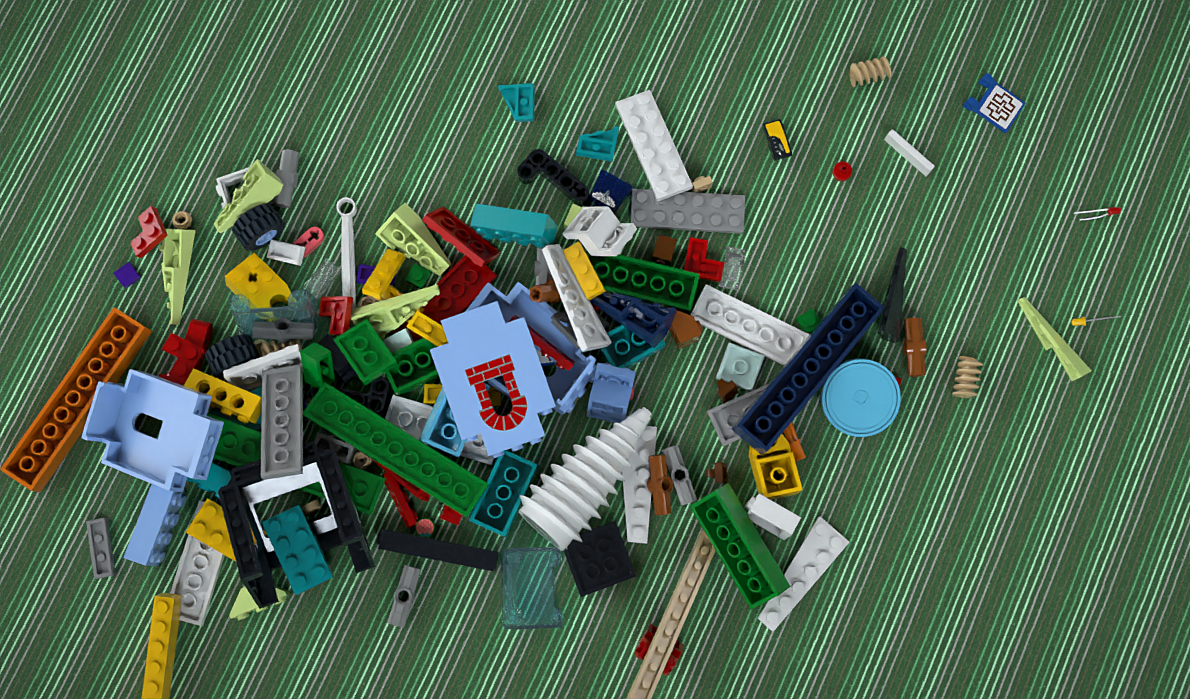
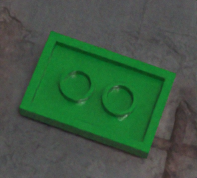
[333,319,398,385]

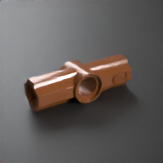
[529,279,562,304]
[903,318,926,377]
[647,454,673,515]

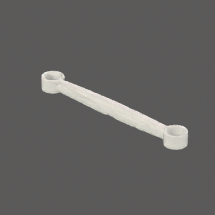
[336,197,357,329]

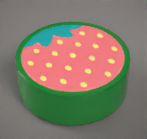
[415,518,436,538]

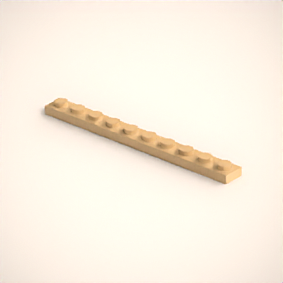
[626,530,715,699]

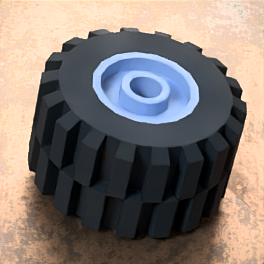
[232,203,286,251]
[205,334,260,377]

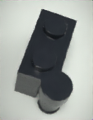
[317,334,356,384]

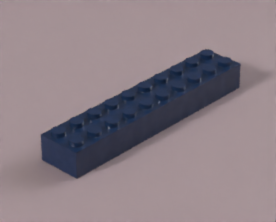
[732,283,885,455]

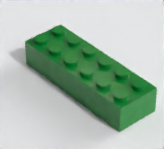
[586,251,700,315]
[690,483,791,610]

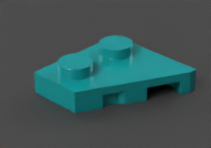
[498,83,535,122]
[576,126,619,162]

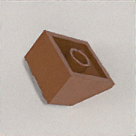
[667,307,703,350]

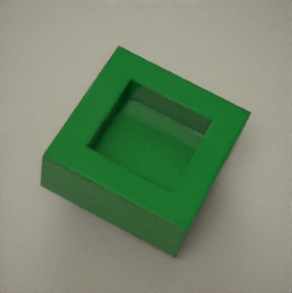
[405,264,431,289]
[796,308,821,334]

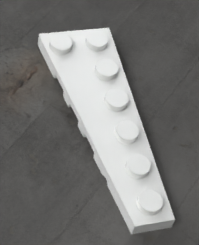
[542,244,612,352]
[622,426,657,544]
[757,516,849,632]

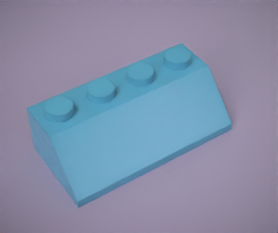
[419,383,490,457]

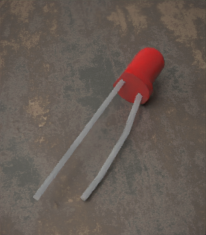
[1074,207,1121,220]

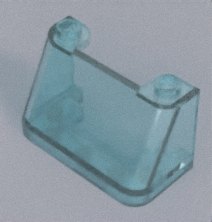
[229,289,318,341]
[501,547,564,629]

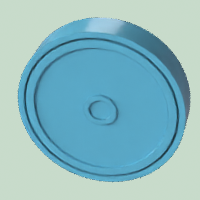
[820,358,901,437]

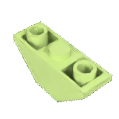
[229,586,291,621]

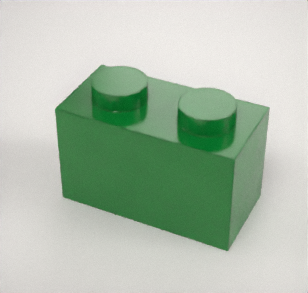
[300,342,335,390]

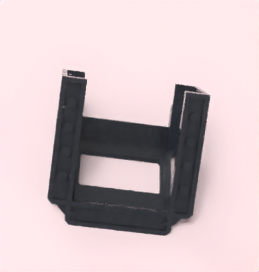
[218,442,376,609]

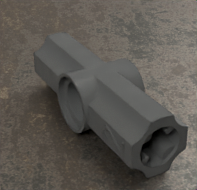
[253,318,314,343]

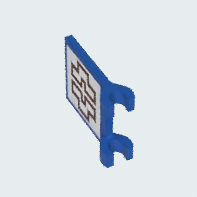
[963,73,1026,133]

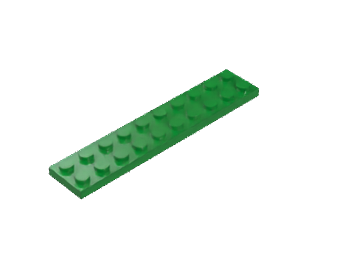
[303,382,489,518]
[206,412,385,515]

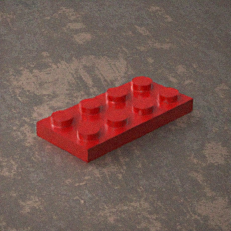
[422,206,501,267]

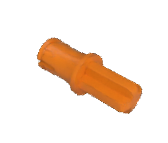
[784,422,806,461]

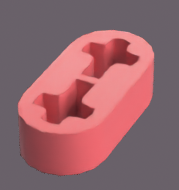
[293,227,325,258]

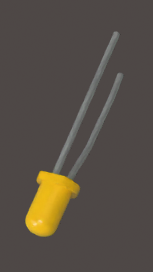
[1071,316,1121,326]

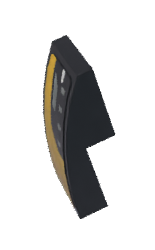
[763,119,792,161]

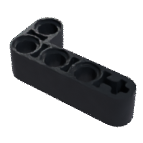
[517,149,589,206]
[310,377,392,415]

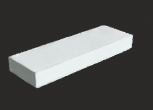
[884,130,935,176]

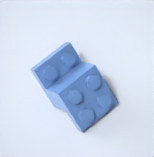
[587,363,636,423]

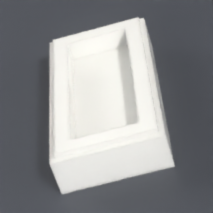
[266,240,306,266]

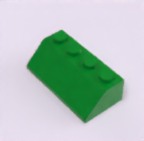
[386,338,439,396]

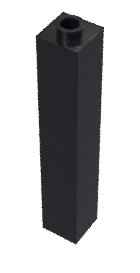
[376,529,499,572]

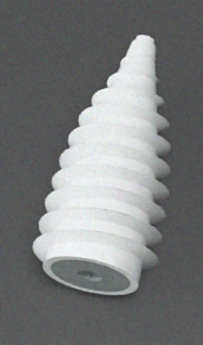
[519,407,652,551]

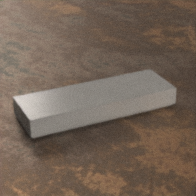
[86,517,116,579]

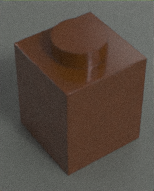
[652,235,677,266]

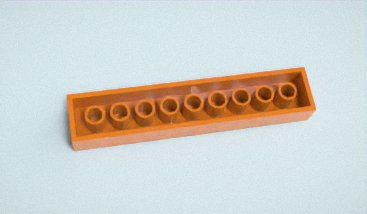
[0,307,152,492]

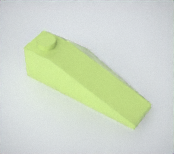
[214,159,284,233]
[375,203,451,276]

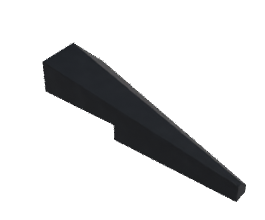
[877,247,907,344]

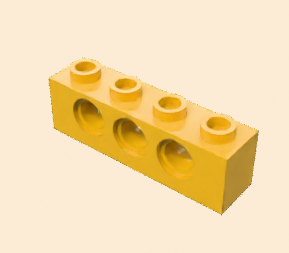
[184,368,262,424]

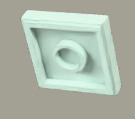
[715,343,765,392]

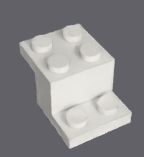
[562,206,637,256]

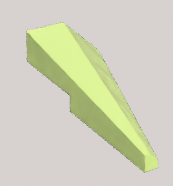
[159,229,195,325]
[351,285,440,340]
[1017,297,1092,381]

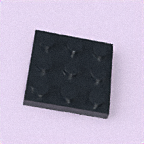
[564,521,636,597]

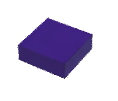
[113,262,141,289]

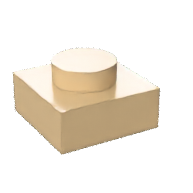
[692,176,713,193]

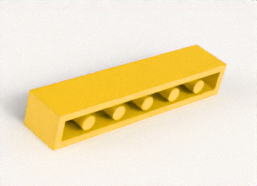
[141,593,182,699]

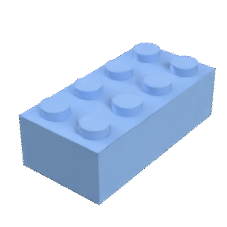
[124,484,186,566]

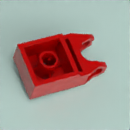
[634,623,684,675]

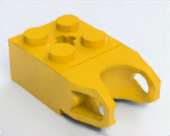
[225,253,297,322]
[748,434,803,500]

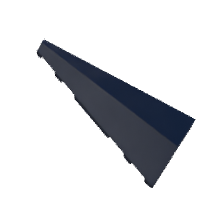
[589,292,677,348]

